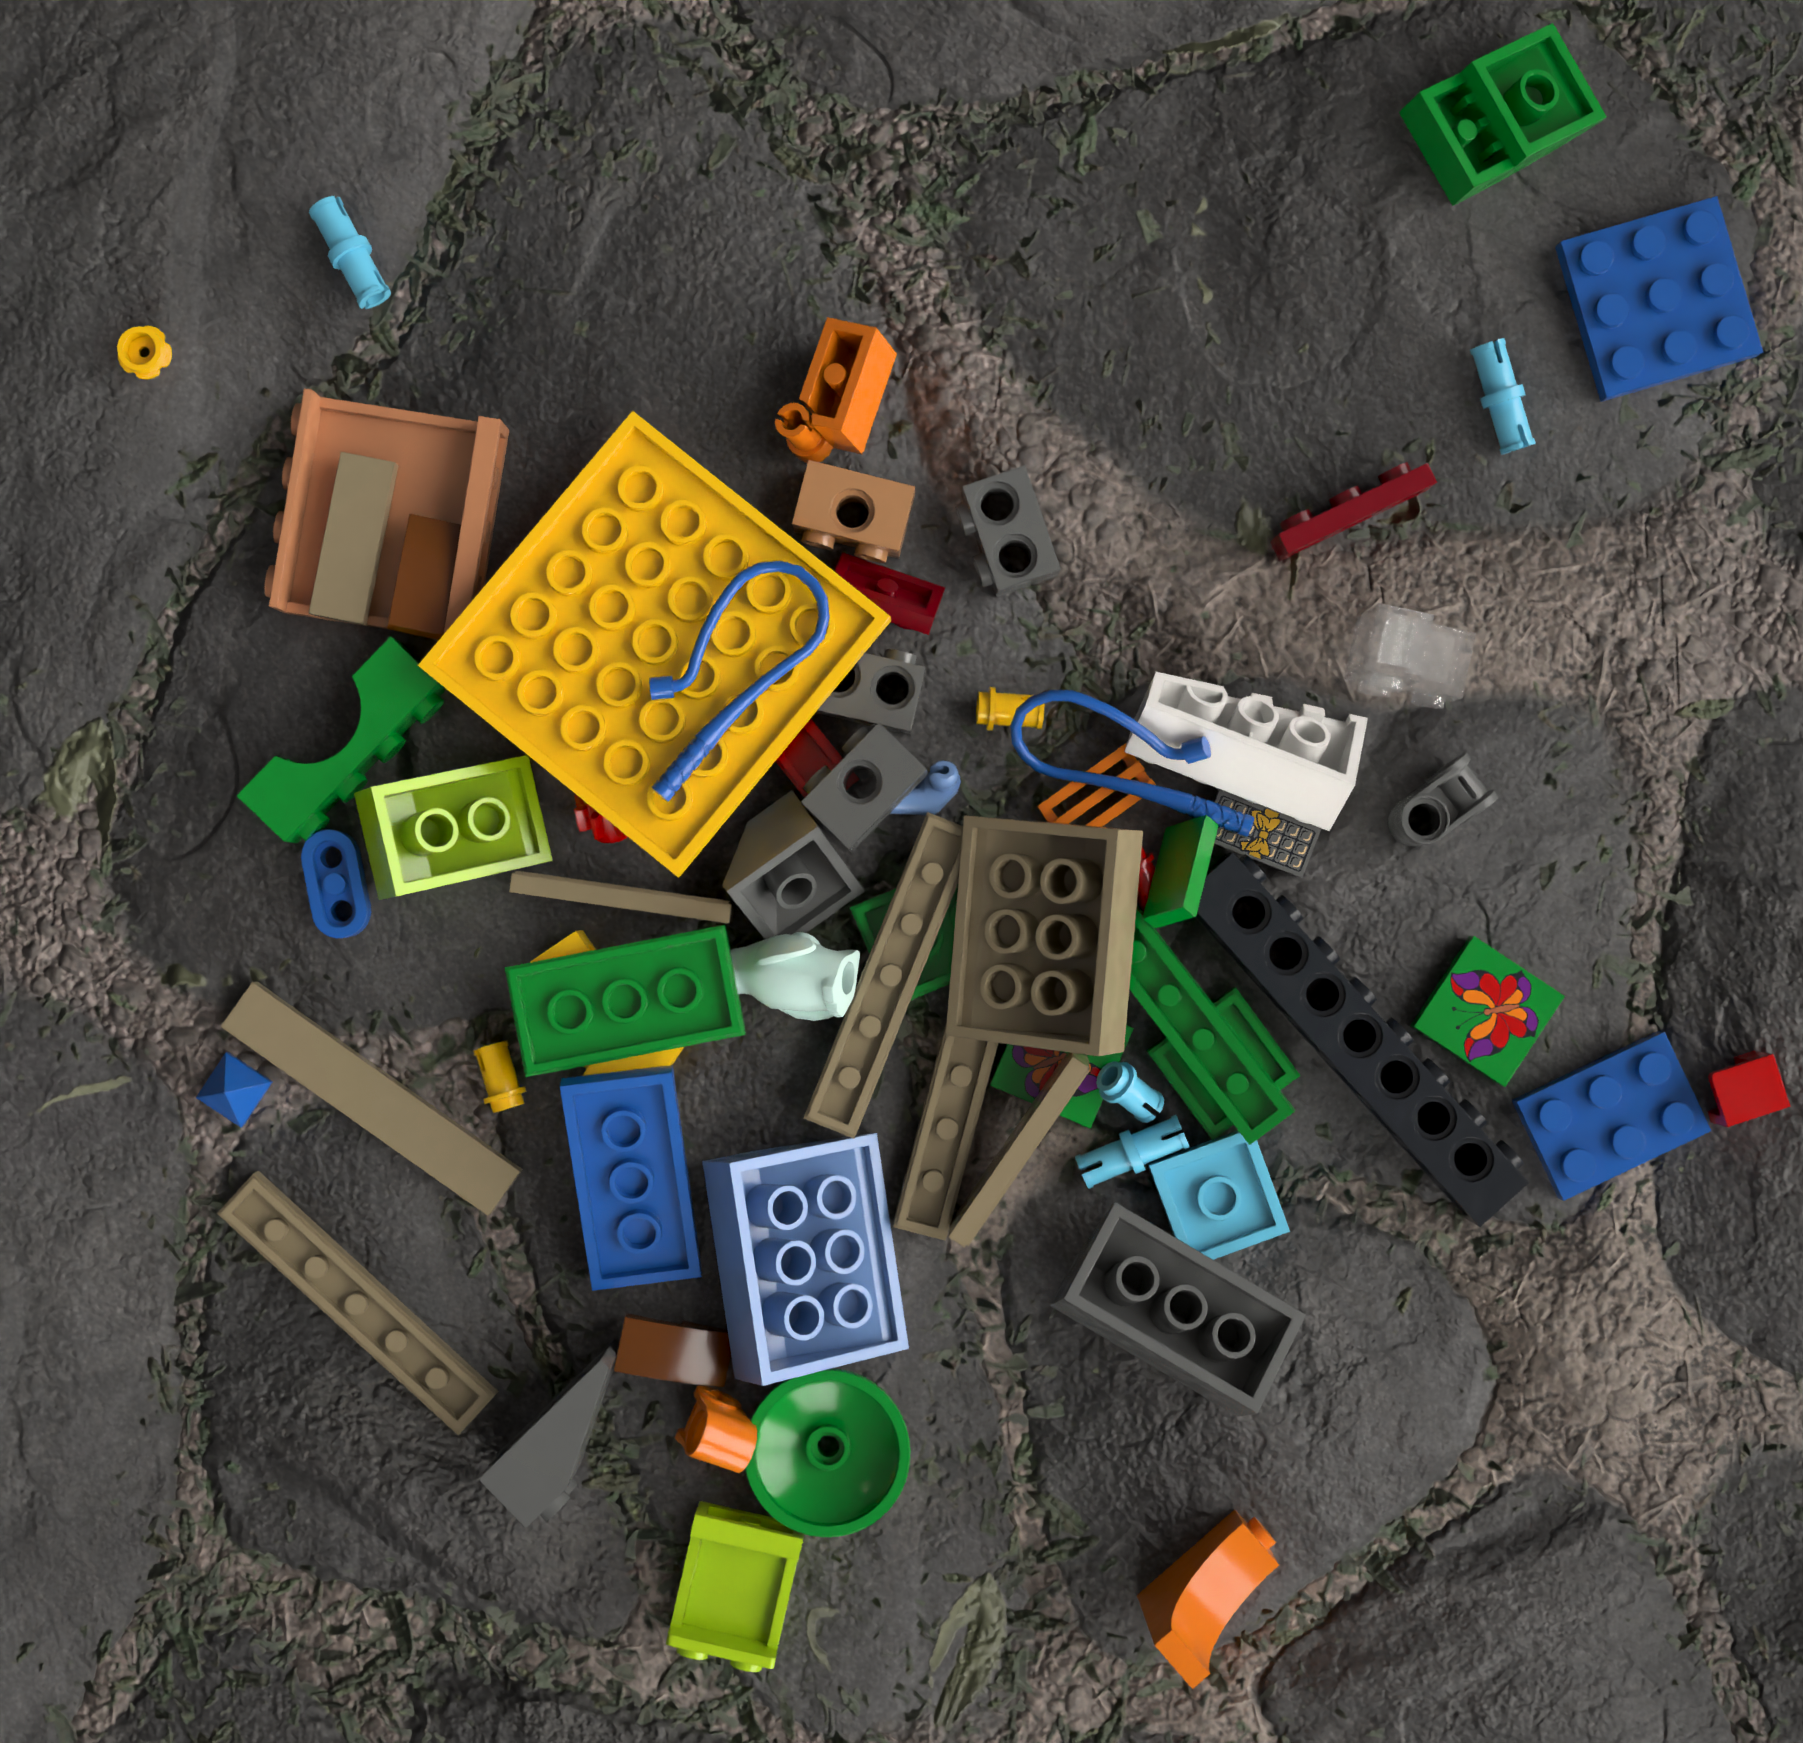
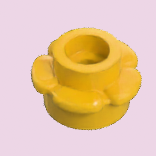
[117,326,172,380]

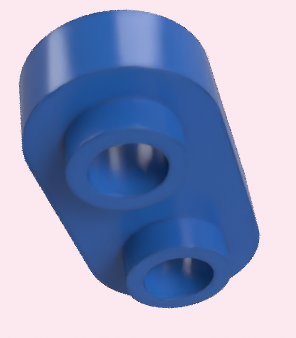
[301,830,371,938]

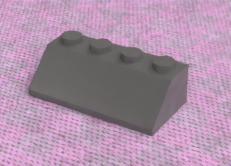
[1050,1202,1306,1417]

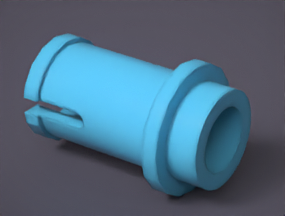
[1096,1061,1164,1123]

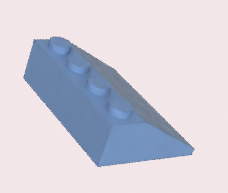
[702,1133,909,1386]

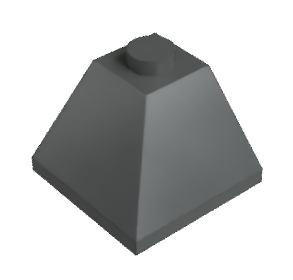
[723,790,865,939]

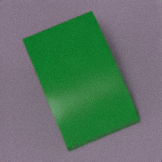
[1399,23,1607,206]

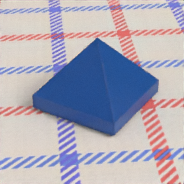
[196,1052,273,1128]

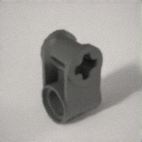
[1388,752,1499,847]

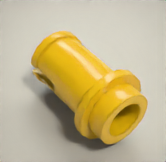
[976,687,1045,730]
[473,1040,527,1113]

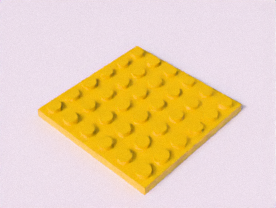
[418,411,891,878]

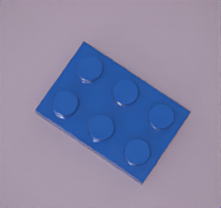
[1512,1031,1712,1201]

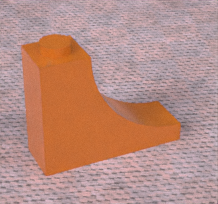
[1137,1510,1279,1689]

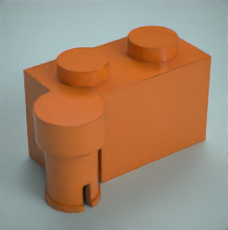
[775,317,897,463]

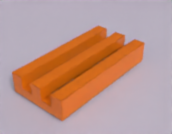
[1037,743,1156,827]

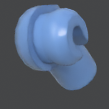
[890,760,961,815]

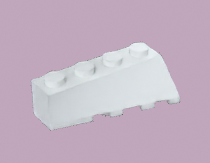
[1124,672,1368,831]

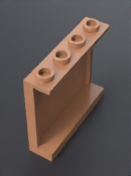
[265,388,509,635]

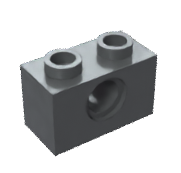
[801,723,928,852]

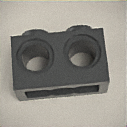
[955,465,1061,597]
[815,649,926,735]

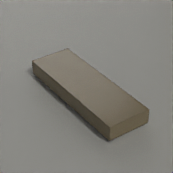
[309,452,399,626]

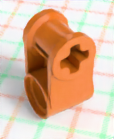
[675,1385,757,1473]

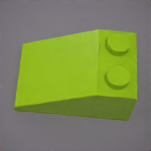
[354,755,553,900]

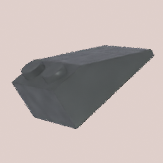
[479,1340,619,1528]

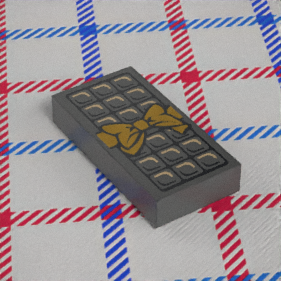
[1213,788,1322,878]

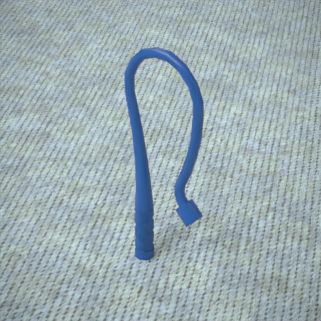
[649,561,830,802]
[1010,690,1254,837]

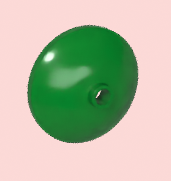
[745,1368,911,1537]

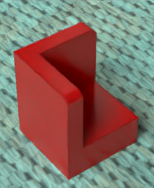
[1707,1051,1791,1127]

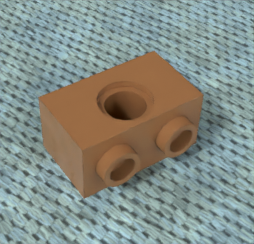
[792,460,915,563]

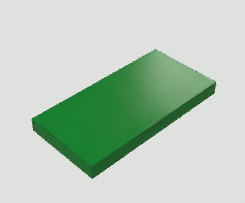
[505,925,746,1077]

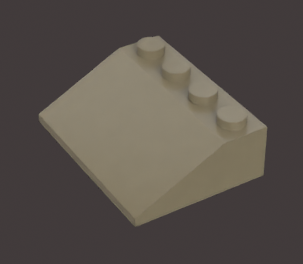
[946,816,1143,1056]

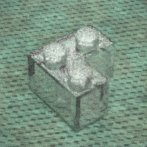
[1344,603,1476,709]

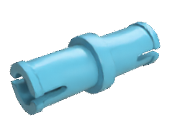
[309,196,391,309]
[1470,338,1536,455]
[1075,1115,1190,1189]

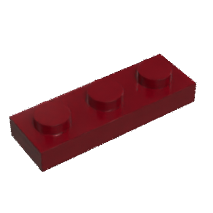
[1270,462,1437,562]

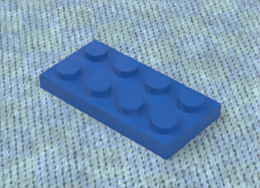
[560,1065,702,1291]

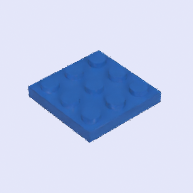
[1555,196,1763,402]

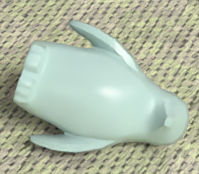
[730,932,860,1021]

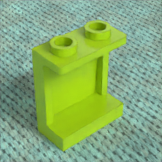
[666,1501,804,1672]

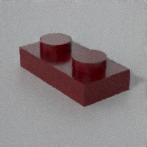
[834,553,946,635]

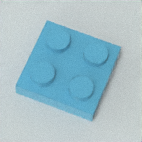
[1147,1130,1290,1260]

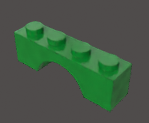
[237,636,446,843]

